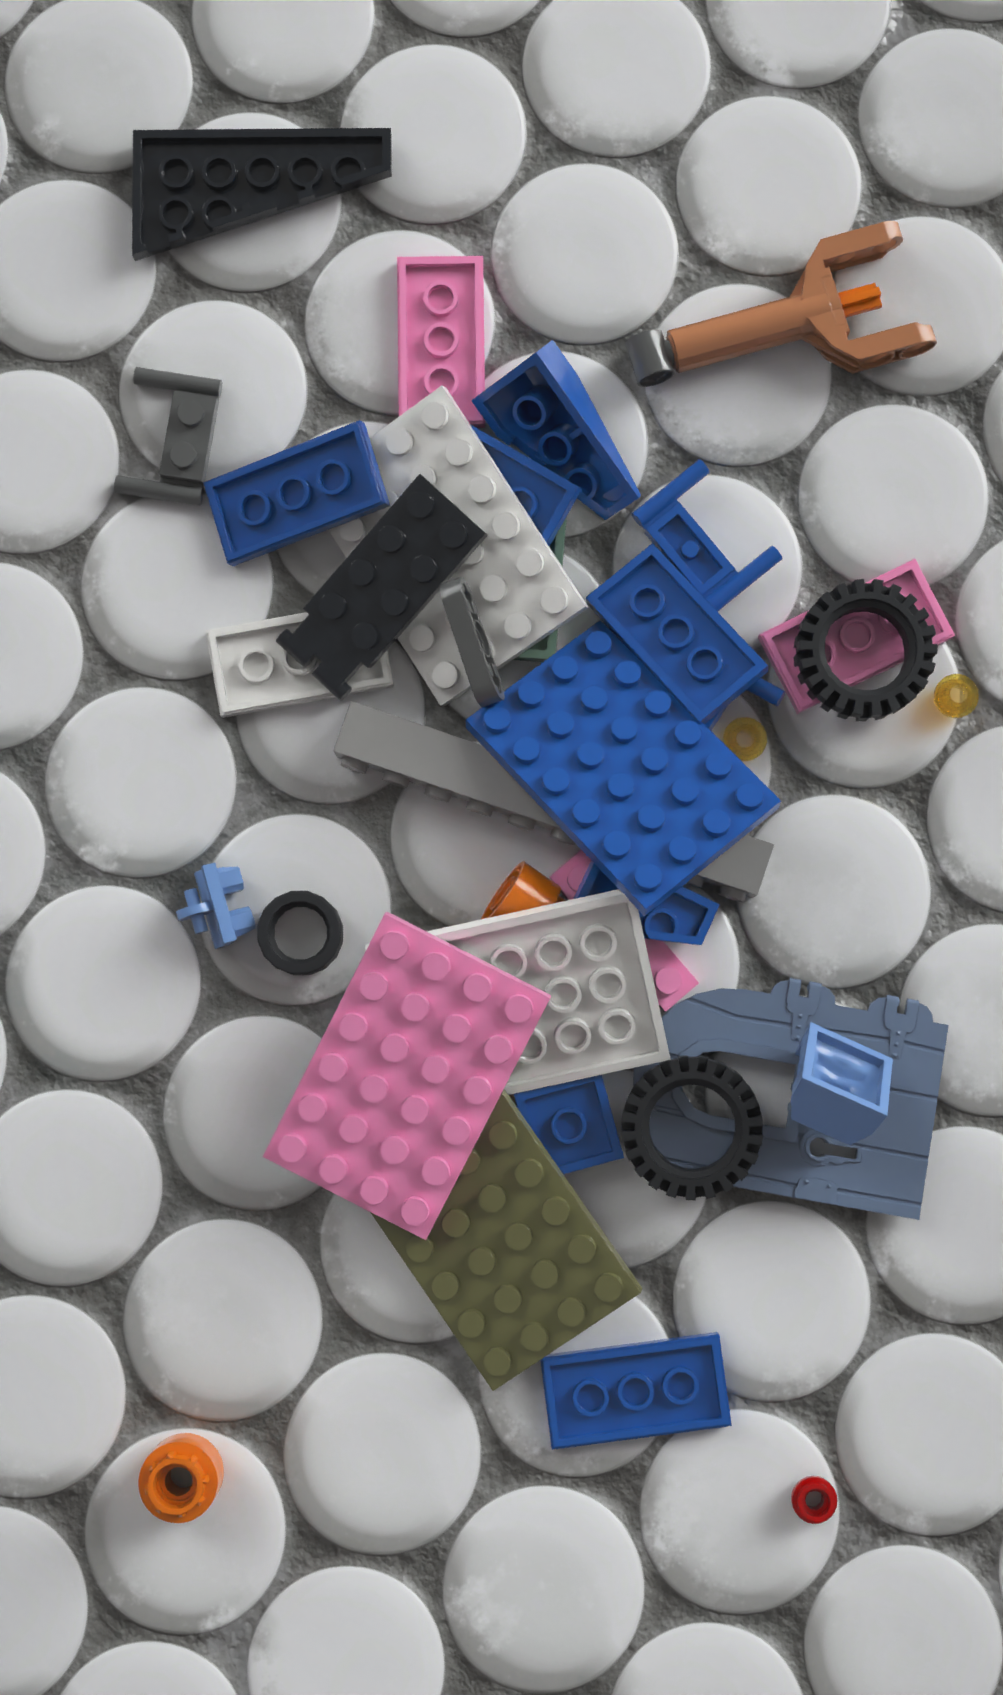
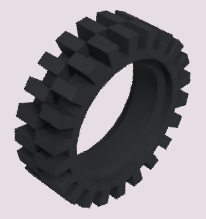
[793,579,938,721]
[621,1055,763,1200]

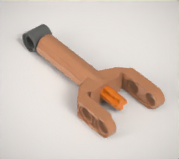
[625,221,937,387]

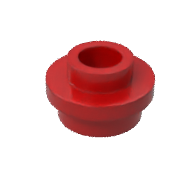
[791,1476,838,1524]

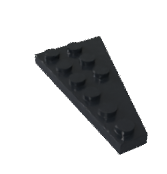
[132,128,392,261]

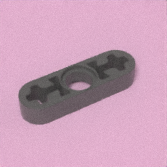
[440,577,505,708]

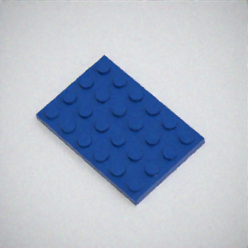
[466,620,781,916]

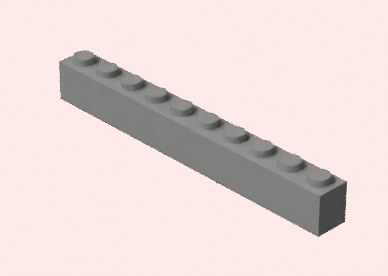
[333,701,774,902]

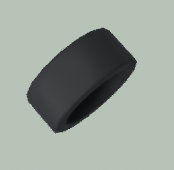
[257,891,343,975]

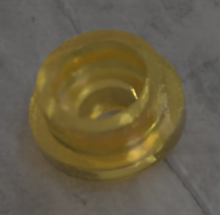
[934,674,979,718]
[723,717,767,761]

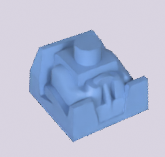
[791,1022,893,1145]

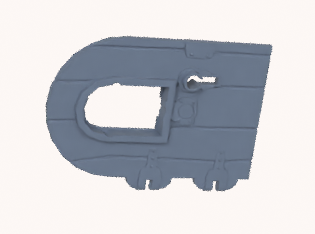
[633,978,949,1220]

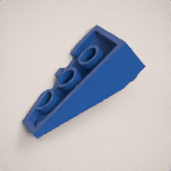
[471,340,641,520]

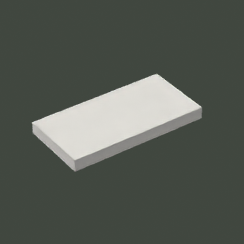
[206,612,394,718]

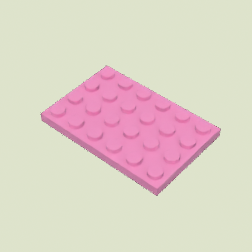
[263,912,551,1240]

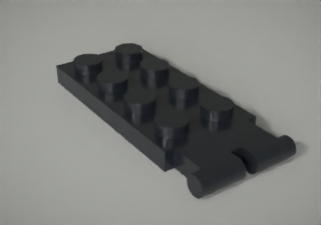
[276,474,488,701]

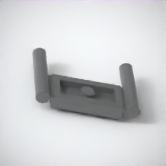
[114,367,222,506]

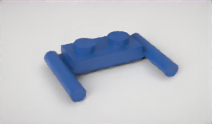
[631,459,783,612]

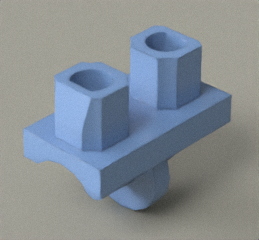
[176,863,256,949]

